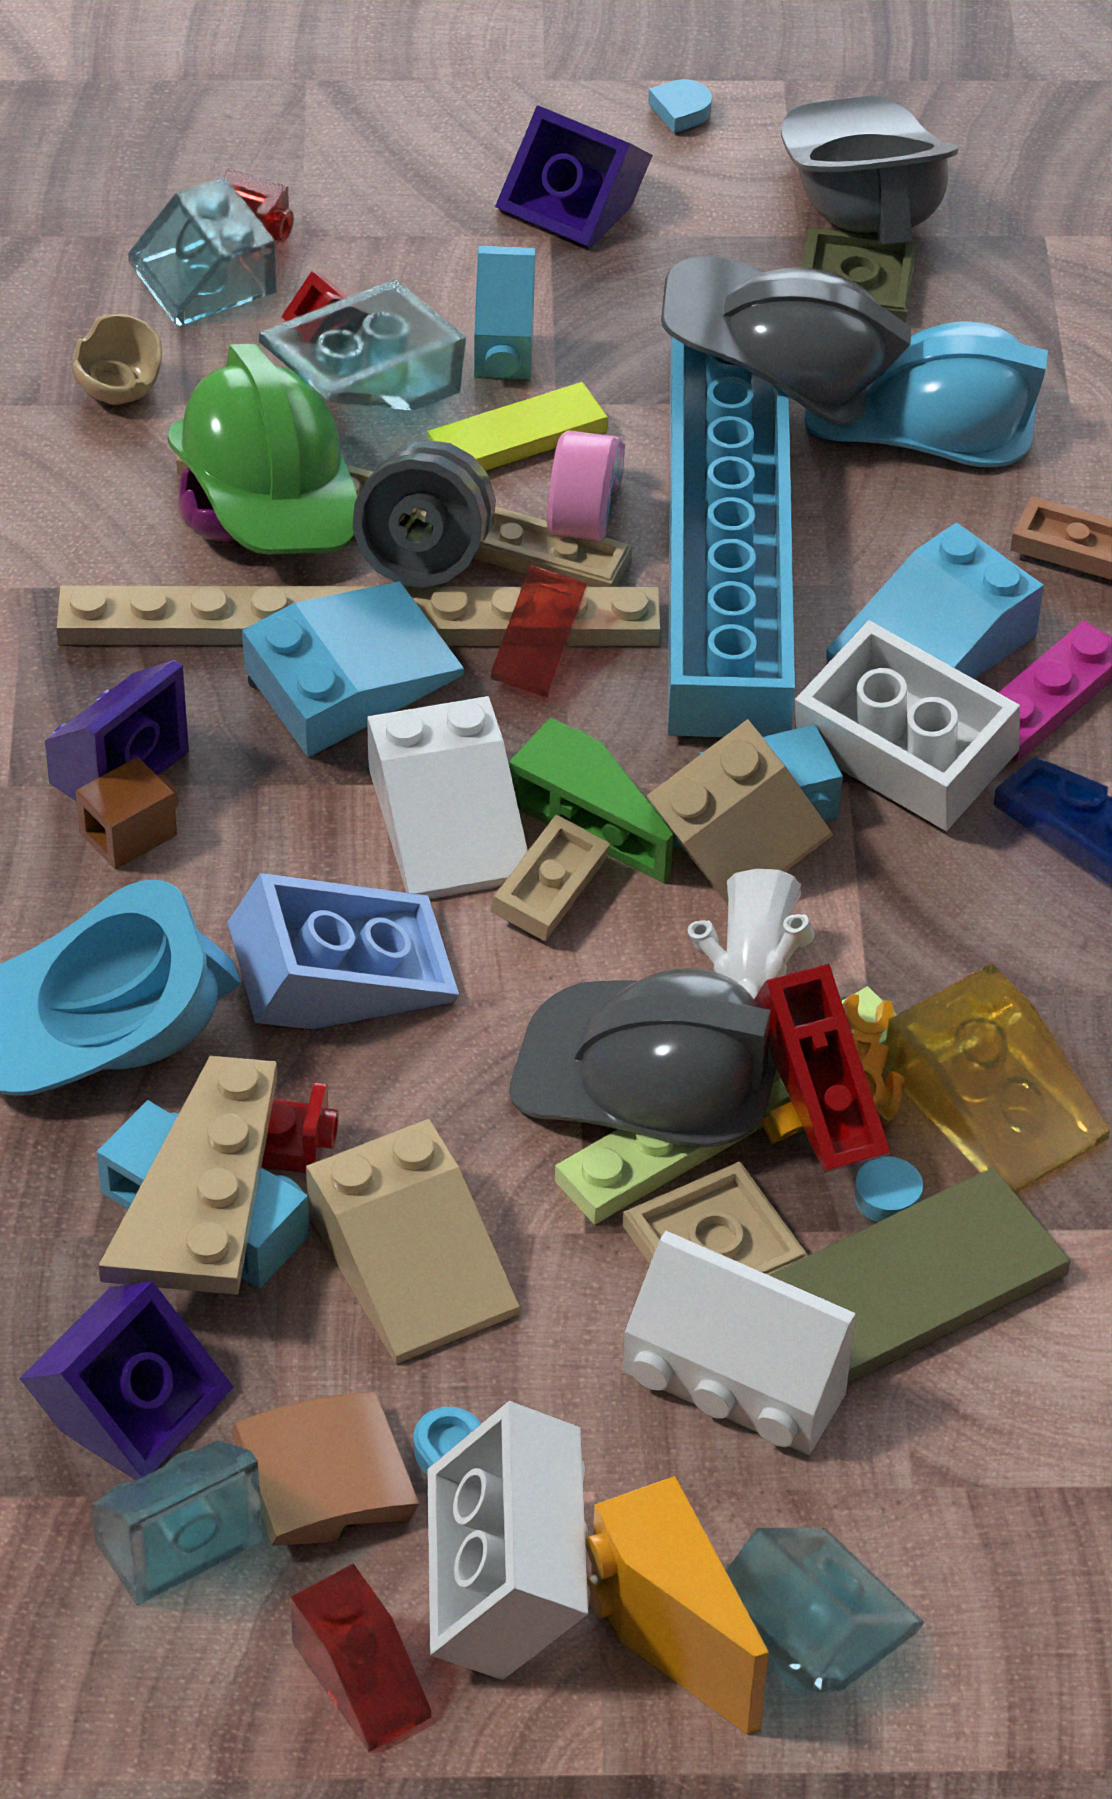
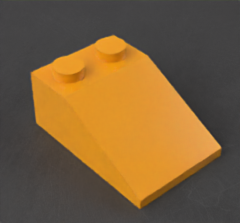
[586,1476,769,1735]

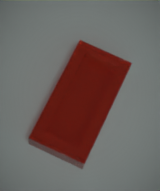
[491,565,587,698]

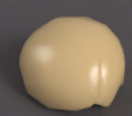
[72,314,162,405]

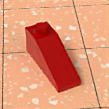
[754,963,891,1173]

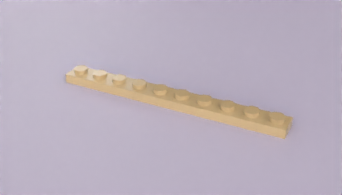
[57,586,660,646]

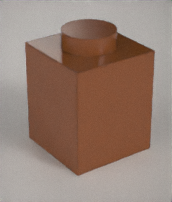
[75,756,179,870]

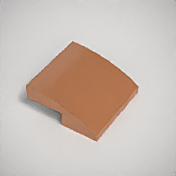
[231,1391,419,1546]

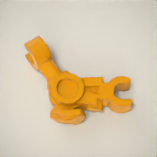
[761,994,905,1145]

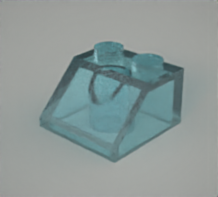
[128,177,277,327]
[91,1440,263,1605]
[726,1528,925,1694]

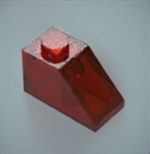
[290,1563,431,1752]

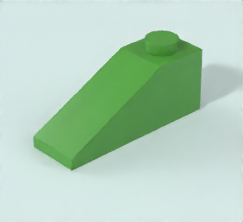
[508,717,673,883]

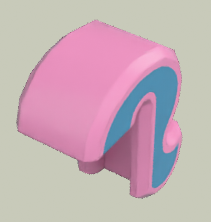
[547,430,625,542]

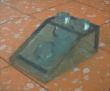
[258,279,466,411]

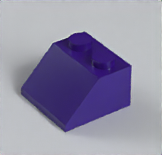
[495,105,653,248]
[45,660,189,801]
[19,1281,234,1482]

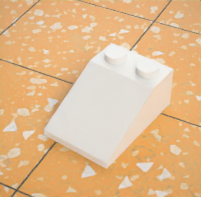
[367,696,528,899]

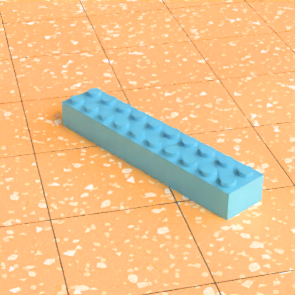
[668,336,795,737]

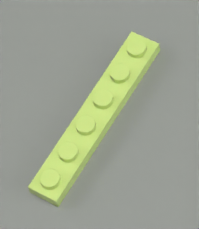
[555,986,909,1225]

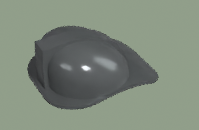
[781,96,959,245]
[661,256,911,425]
[509,968,777,1147]

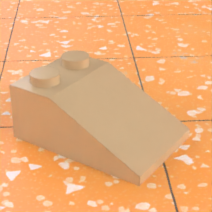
[306,1119,520,1364]

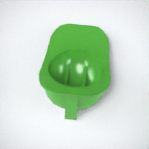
[167,344,358,555]

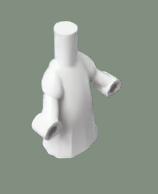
[688,869,815,999]

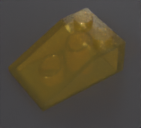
[883,963,1110,1193]

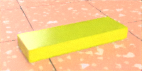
[427,382,608,471]

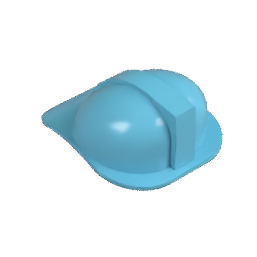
[805,321,1048,467]
[0,880,242,1096]

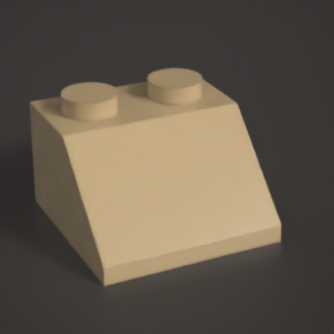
[646,719,833,905]

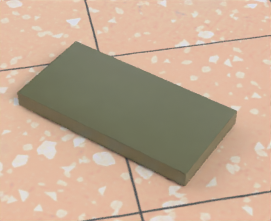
[769,1167,1071,1384]

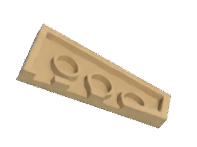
[98,1056,277,1295]

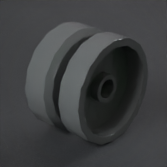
[352,440,496,588]

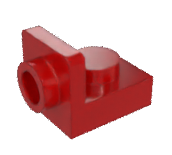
[261,1082,339,1173]

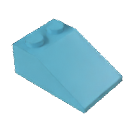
[826,522,1044,679]
[242,581,464,758]

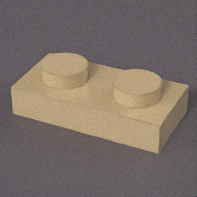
[490,815,610,941]

